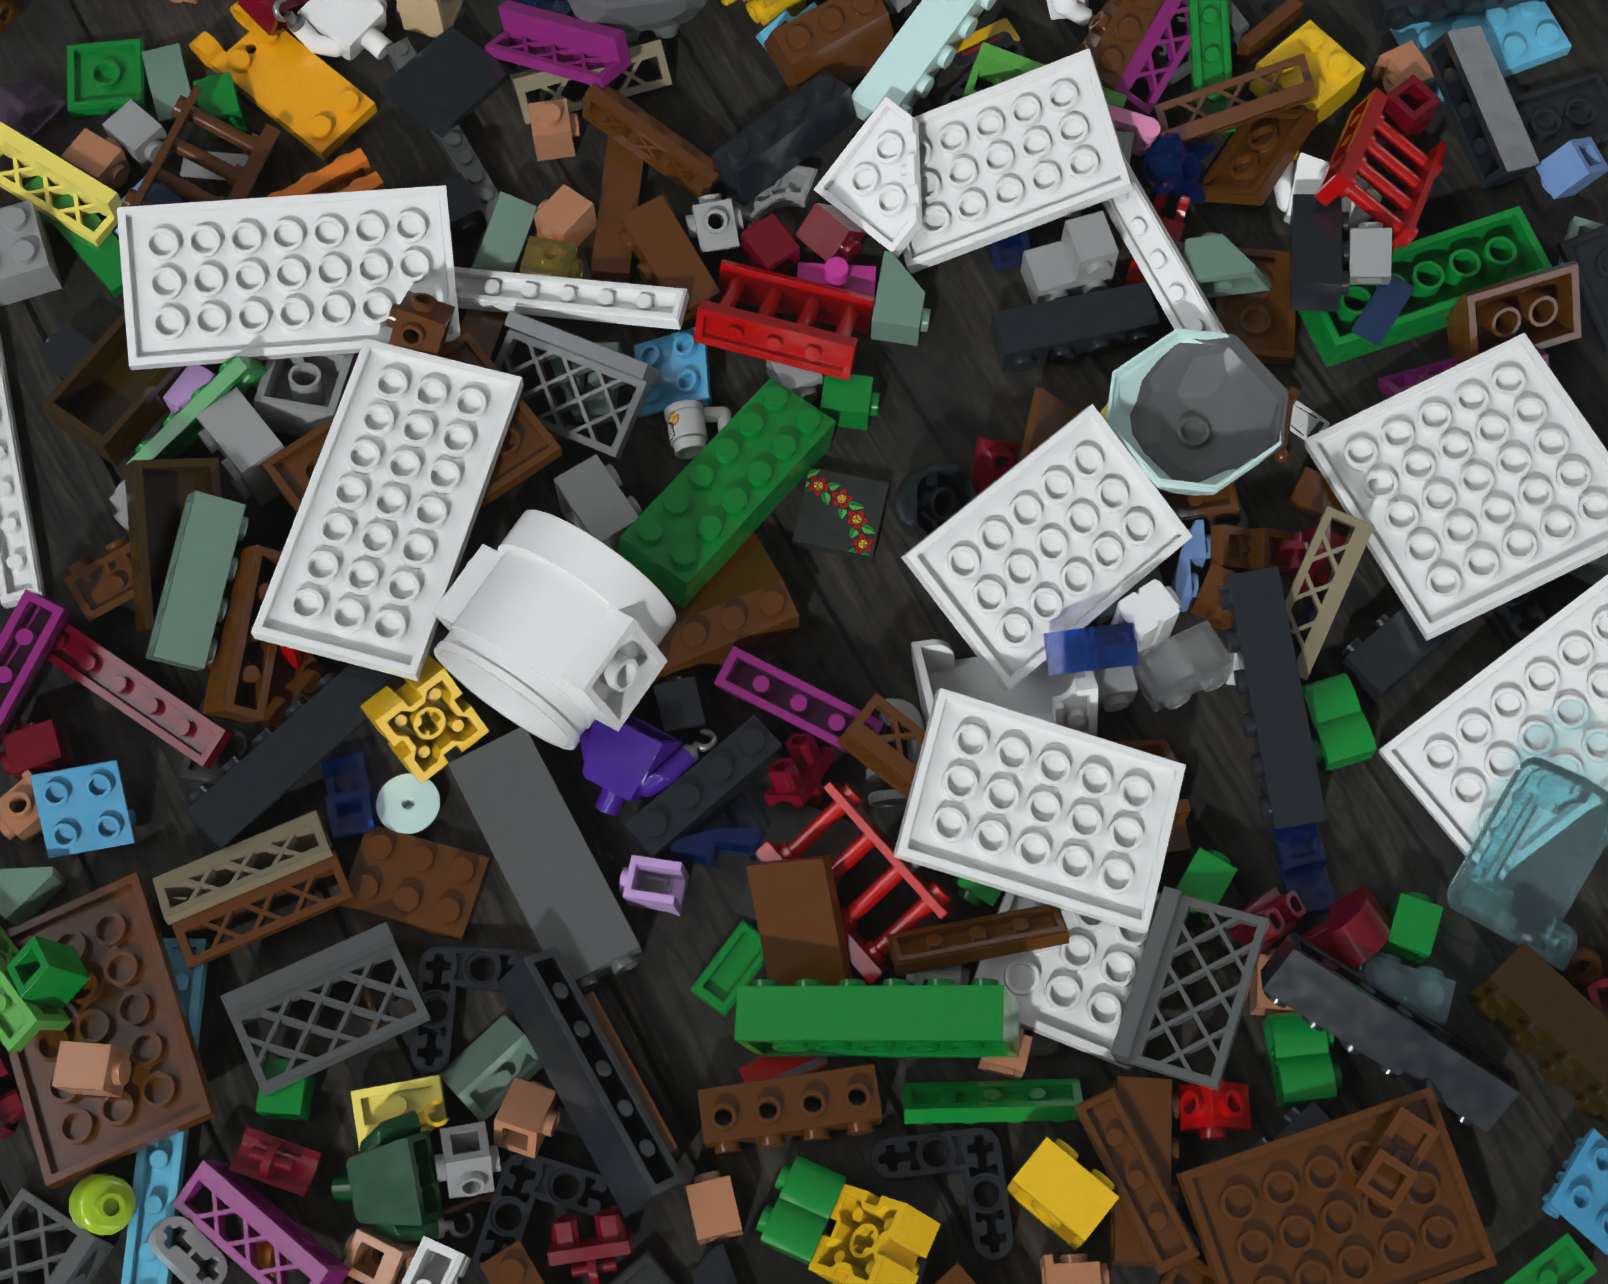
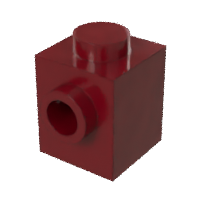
[795,203,867,262]
[740,213,800,275]
[0,719,73,781]

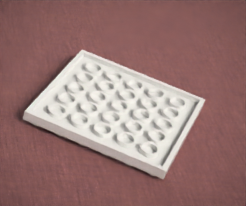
[1304,333,1608,641]

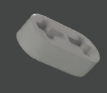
[148,1216,228,1284]

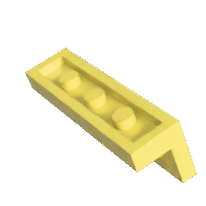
[0,121,122,247]

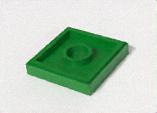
[67,38,148,117]

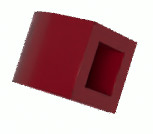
[1364,74,1442,167]
[1301,885,1391,969]

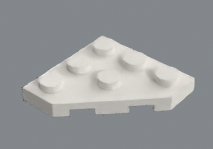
[813,96,923,257]

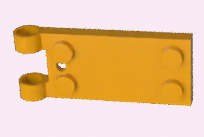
[189,1,378,161]

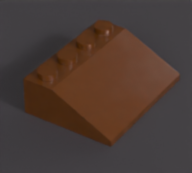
[646,531,799,695]

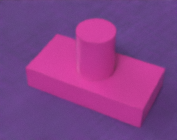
[797,257,876,309]

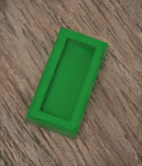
[691,920,765,1017]

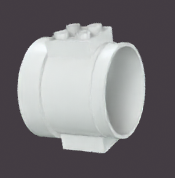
[432,510,676,750]

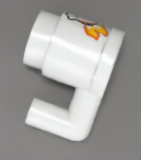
[664,400,732,459]

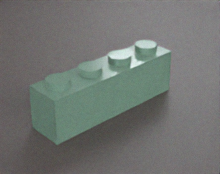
[146,491,248,671]

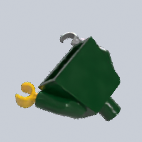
[331,1100,475,1243]

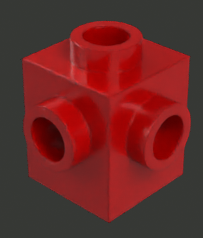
[1178,1074,1251,1141]

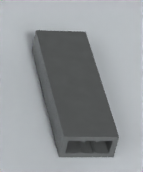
[448,727,643,994]

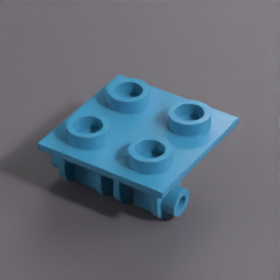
[634,327,712,418]
[30,760,136,858]
[1542,1128,1608,1255]

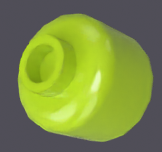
[69,1173,136,1236]

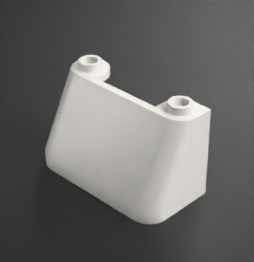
[911,632,1098,736]

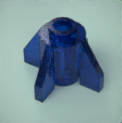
[1142,132,1215,203]

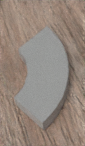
[725,165,818,226]

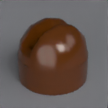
[1566,947,1603,986]

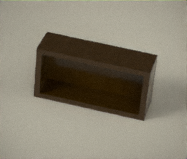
[42,311,206,467]
[124,458,228,633]
[1466,942,1608,1123]

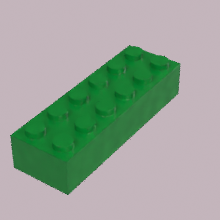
[1298,206,1552,368]
[618,378,836,609]
[734,978,1020,1058]

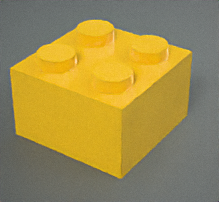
[1249,20,1366,130]
[1007,1137,1119,1250]

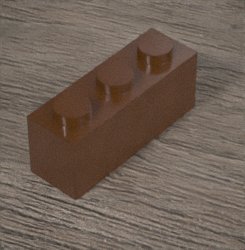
[618,195,721,326]

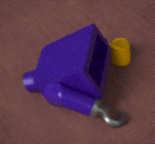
[580,714,717,816]

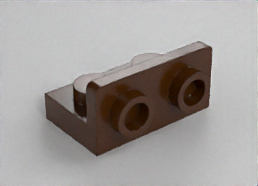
[63,535,134,622]

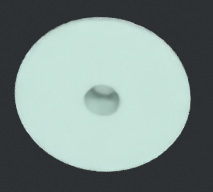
[376,773,440,834]

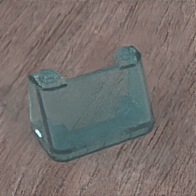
[1447,757,1608,972]

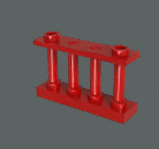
[1314,87,1447,251]
[693,259,875,381]
[755,782,955,984]

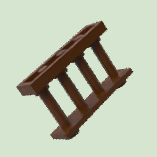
[121,85,280,207]

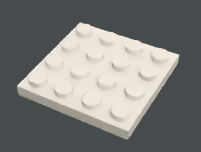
[971,891,1161,1069]

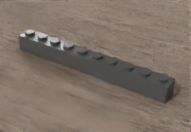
[386,37,499,227]

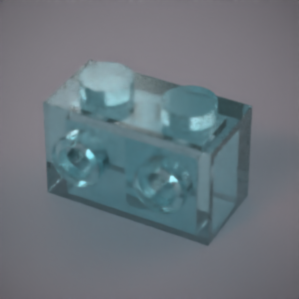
[1357,953,1456,1026]

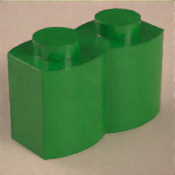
[1301,673,1377,772]
[1263,1011,1342,1108]
[756,1155,847,1266]

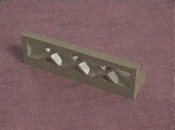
[510,35,672,124]
[1285,506,1375,682]
[152,810,333,925]

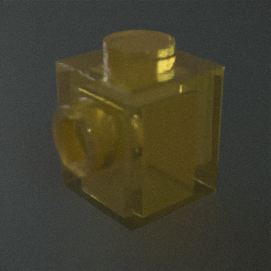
[520,236,584,279]

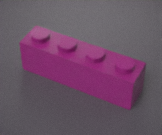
[0,589,72,742]
[714,646,887,759]

